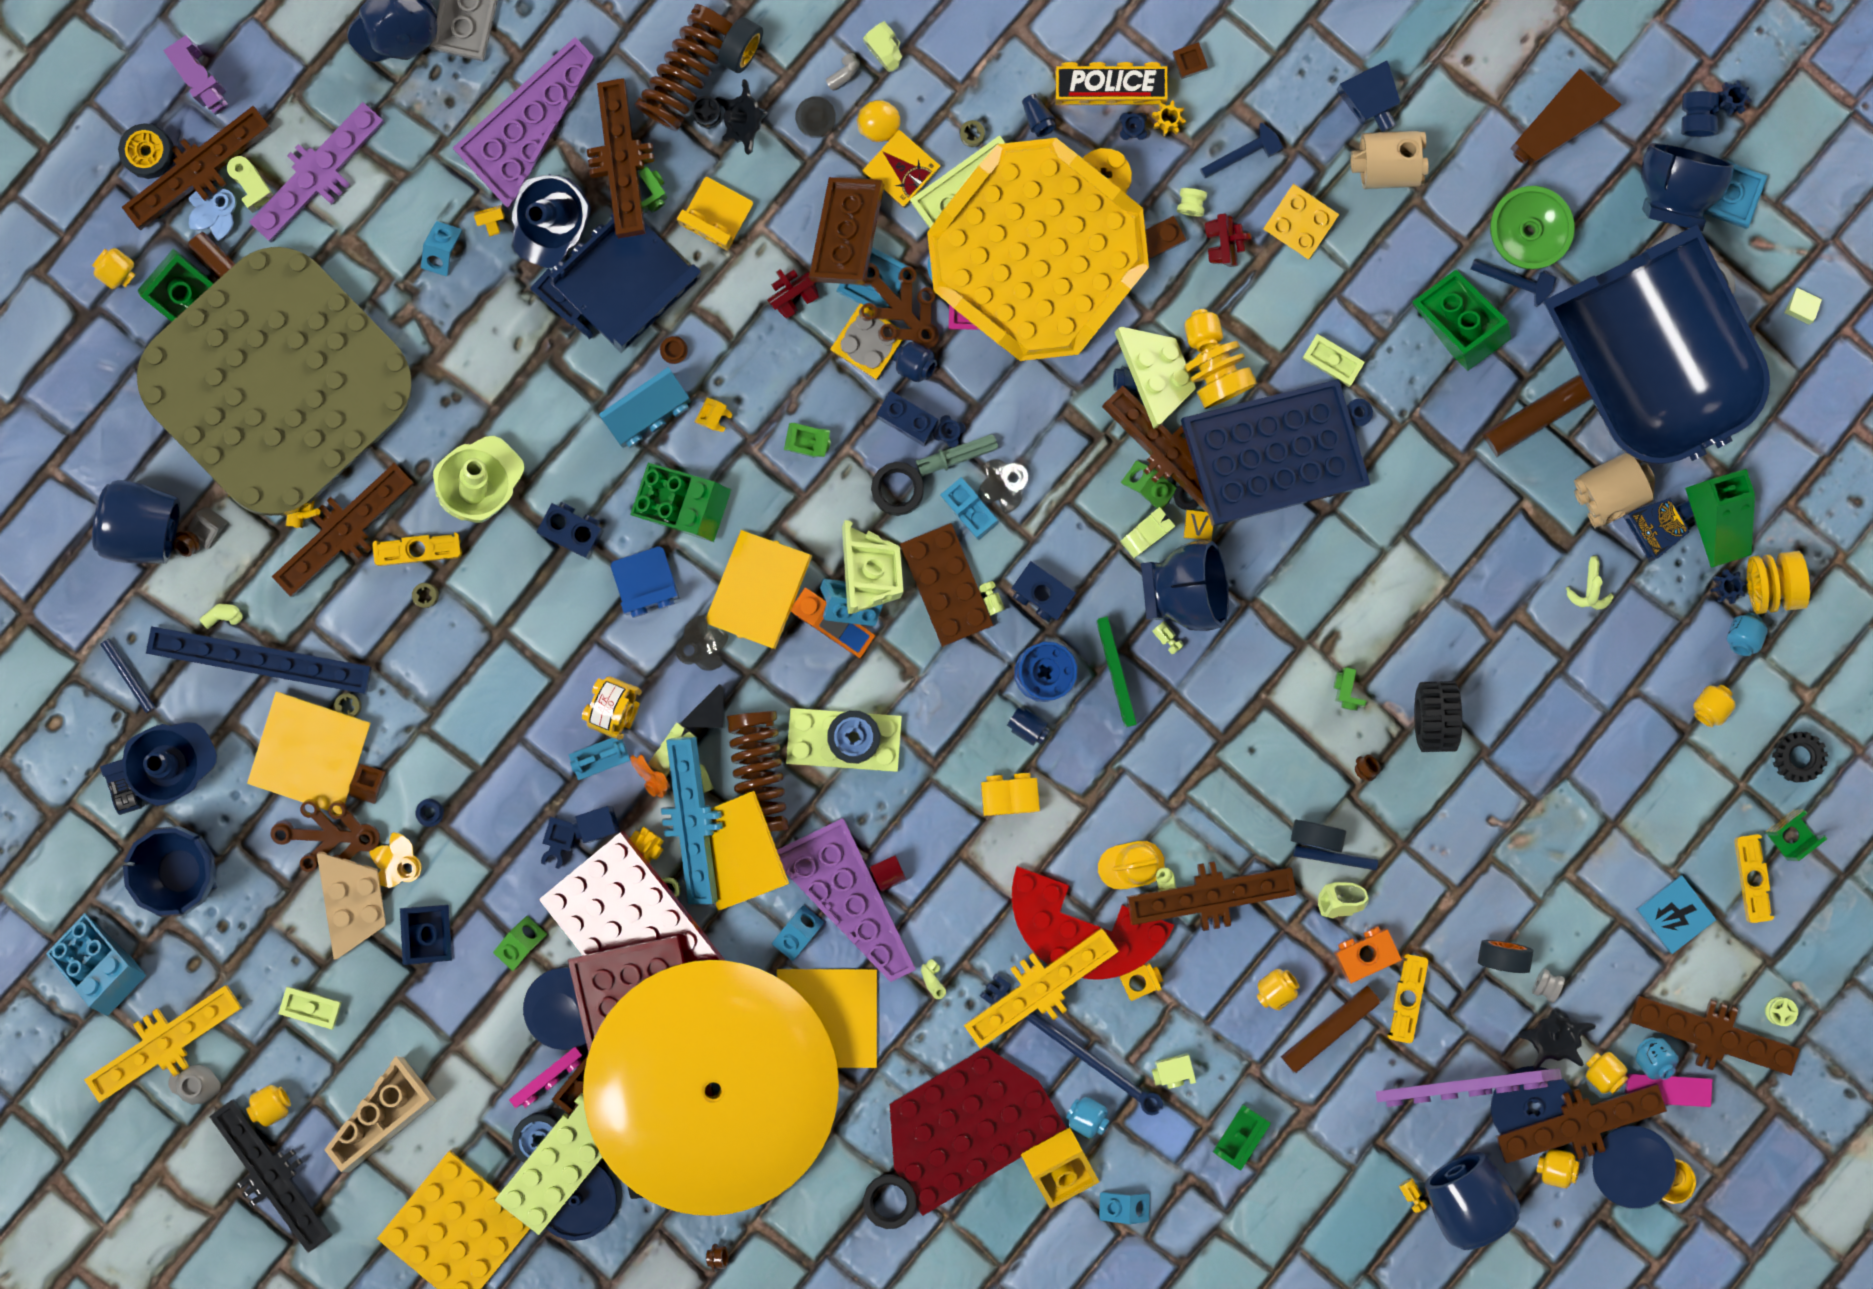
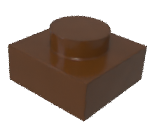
[1172,42,1208,79]

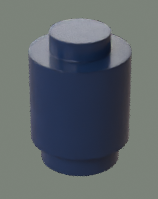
[1007,707,1050,746]

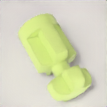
[979,581,1005,616]
[1152,621,1184,654]

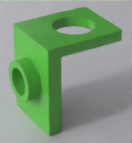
[1121,461,1176,510]
[493,916,547,971]

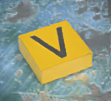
[1183,510,1213,540]

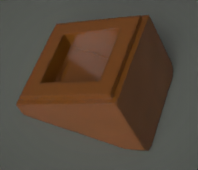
[349,763,386,804]

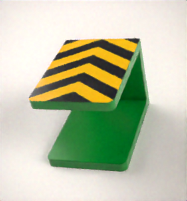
[1765,809,1827,861]

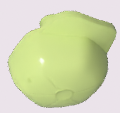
[433,436,525,523]

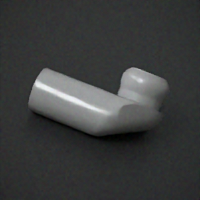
[826,53,860,91]

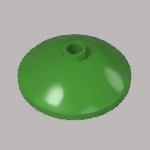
[1490,186,1575,270]

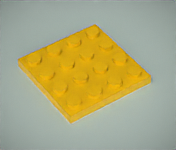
[377,1150,530,1289]

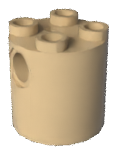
[1351,131,1428,189]
[1574,452,1655,528]

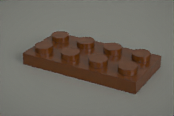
[809,177,884,285]
[900,523,994,647]

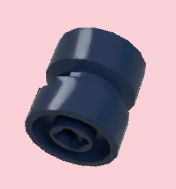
[1681,91,1719,137]

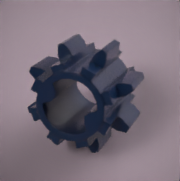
[1718,80,1752,116]
[1710,569,1748,604]

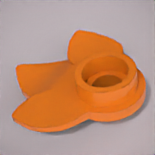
[630,754,670,798]

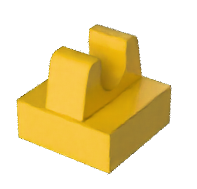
[474,205,505,237]
[694,398,732,432]

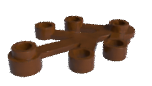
[859,263,939,349]
[270,799,380,872]

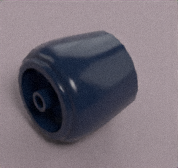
[92,480,180,564]
[1425,1152,1521,1250]

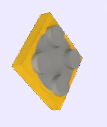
[830,303,903,381]

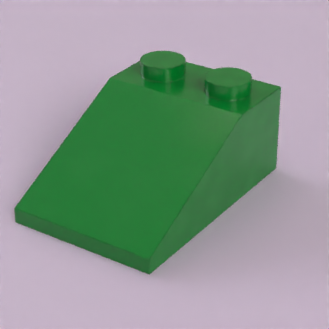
[137,248,214,322]
[1412,270,1511,371]

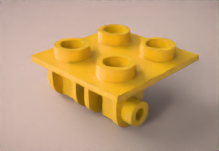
[1263,183,1340,260]

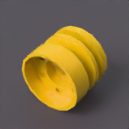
[1184,341,1257,409]
[1746,551,1810,614]

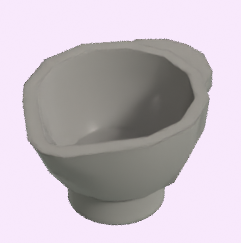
[168,1064,221,1105]

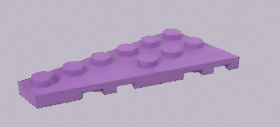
[453,37,595,211]
[777,818,916,982]
[1375,1068,1562,1107]

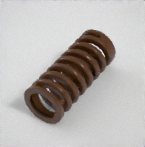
[634,4,733,131]
[727,711,789,832]

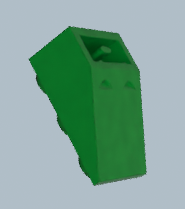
[630,463,732,542]
[1685,469,1755,568]

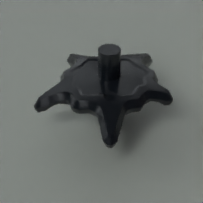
[715,79,768,155]
[1517,1010,1596,1070]

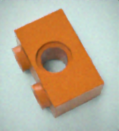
[1334,926,1402,984]

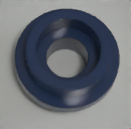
[1347,399,1373,427]
[415,799,444,827]

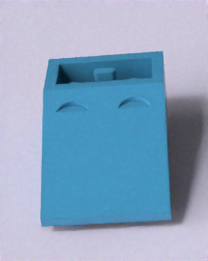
[46,913,147,1016]

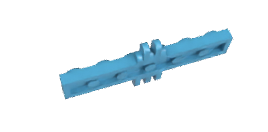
[661,737,723,904]

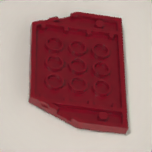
[889,1046,1067,1216]

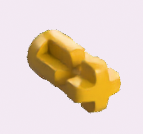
[1398,1178,1428,1213]

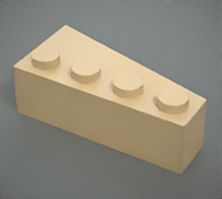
[324,1056,437,1172]

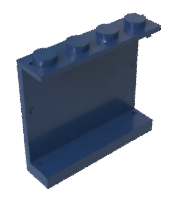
[551,213,701,353]

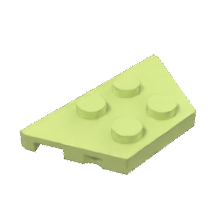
[1115,327,1196,428]
[842,520,903,614]

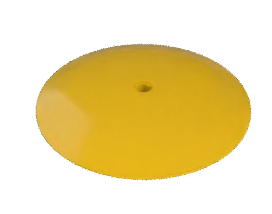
[583,960,839,1216]

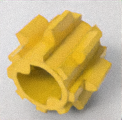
[1151,100,1186,136]
[630,827,664,862]

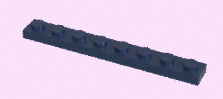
[146,626,372,694]

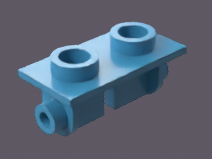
[568,738,630,781]

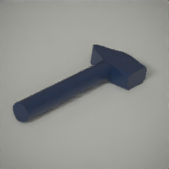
[1200,123,1284,178]
[1470,259,1556,307]

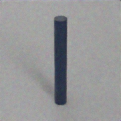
[100,638,156,714]
[1293,846,1378,870]

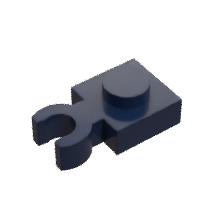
[541,817,575,869]

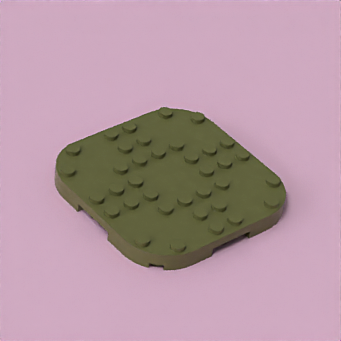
[137,247,412,516]

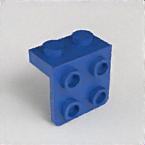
[611,547,680,618]

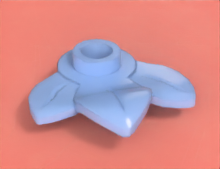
[189,188,237,241]

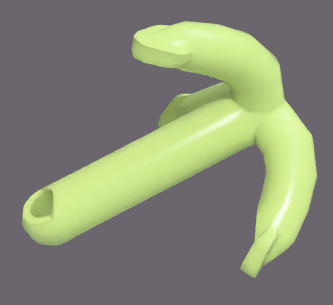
[1566,556,1614,610]

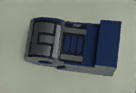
[100,759,142,815]

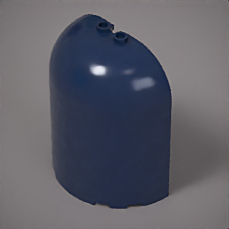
[1543,225,1770,464]

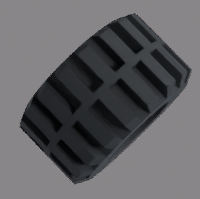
[1414,681,1462,752]

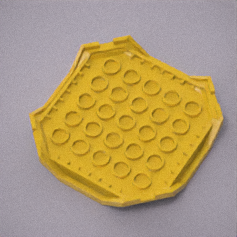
[927,138,1149,361]

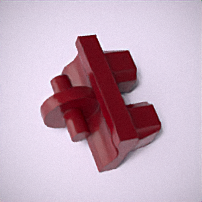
[1205,213,1252,267]
[767,269,819,319]

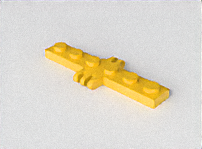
[964,928,1118,1048]
[84,985,242,1103]

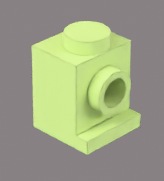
[1151,1053,1196,1089]

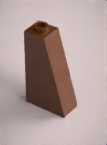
[1510,68,1622,166]

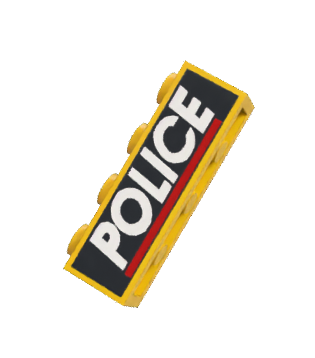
[1055,62,1167,105]

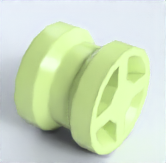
[1177,188,1208,217]
[1765,997,1798,1026]

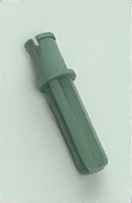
[915,435,998,477]

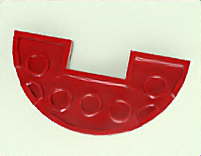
[1011,866,1174,980]

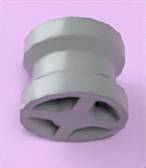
[1532,968,1565,1003]

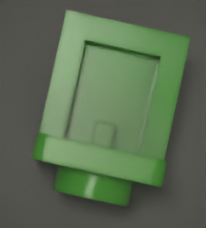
[638,166,667,213]
[784,423,831,458]
[1333,667,1366,711]

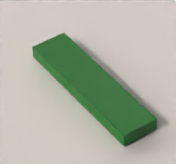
[1096,616,1137,728]

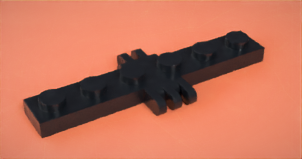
[209,1099,332,1253]

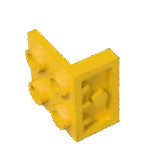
[677,177,753,251]

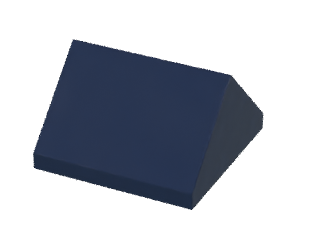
[400,905,452,965]

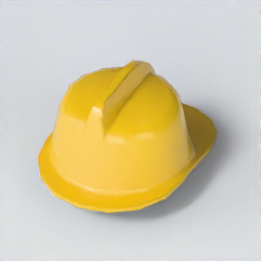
[1098,841,1164,889]

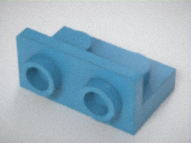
[820,579,883,626]

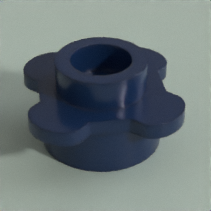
[1119,113,1147,140]
[933,415,966,448]

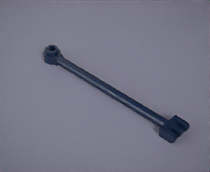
[980,973,1163,1115]

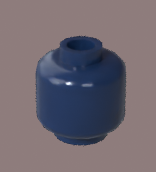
[894,342,937,383]

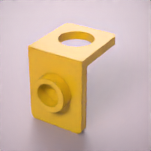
[1120,963,1164,1001]

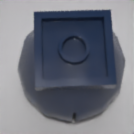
[1641,143,1734,231]
[1141,540,1229,631]
[123,826,217,917]

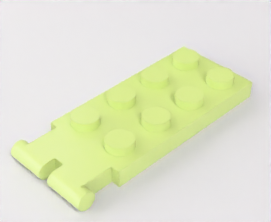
[494,1093,602,1235]

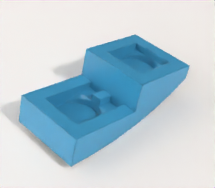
[940,477,999,540]

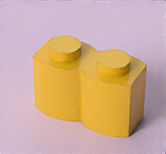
[980,773,1040,816]

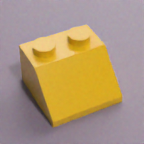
[1021,1128,1100,1209]

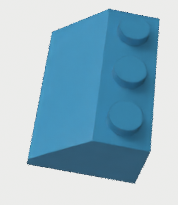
[599,367,692,448]

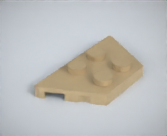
[317,852,386,959]

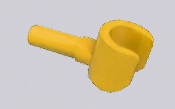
[286,508,320,528]

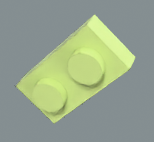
[1302,334,1365,387]
[278,986,342,1030]

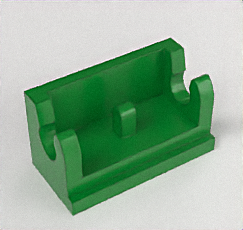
[1212,1104,1271,1171]

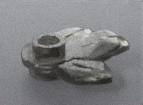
[978,459,1029,514]
[675,615,729,671]

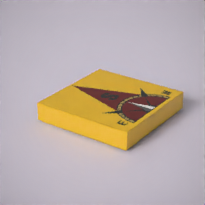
[862,130,941,208]

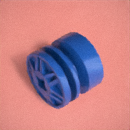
[1014,642,1077,702]

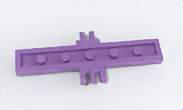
[249,102,385,242]

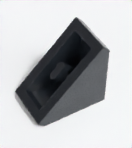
[680,684,725,728]

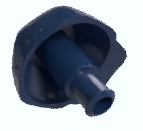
[347,0,438,62]
[512,174,591,268]
[122,722,217,806]

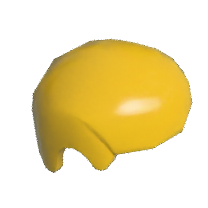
[856,100,901,142]
[1663,1159,1696,1204]

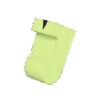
[227,156,274,213]
[1120,507,1175,558]
[648,723,699,777]

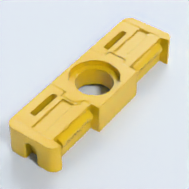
[373,532,462,566]
[1734,834,1774,923]
[1387,954,1428,1043]

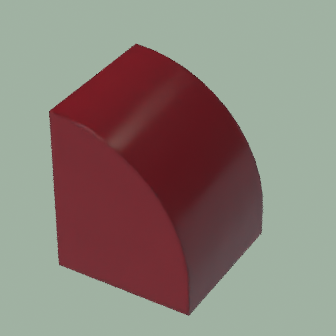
[870,855,907,892]

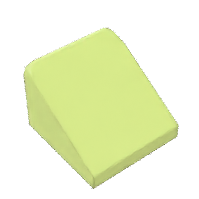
[1784,288,1822,325]

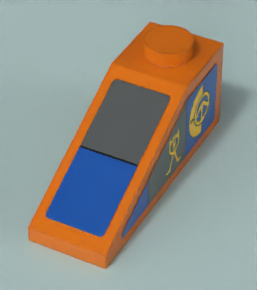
[790,588,876,658]

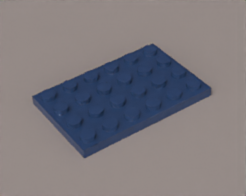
[1181,379,1371,527]

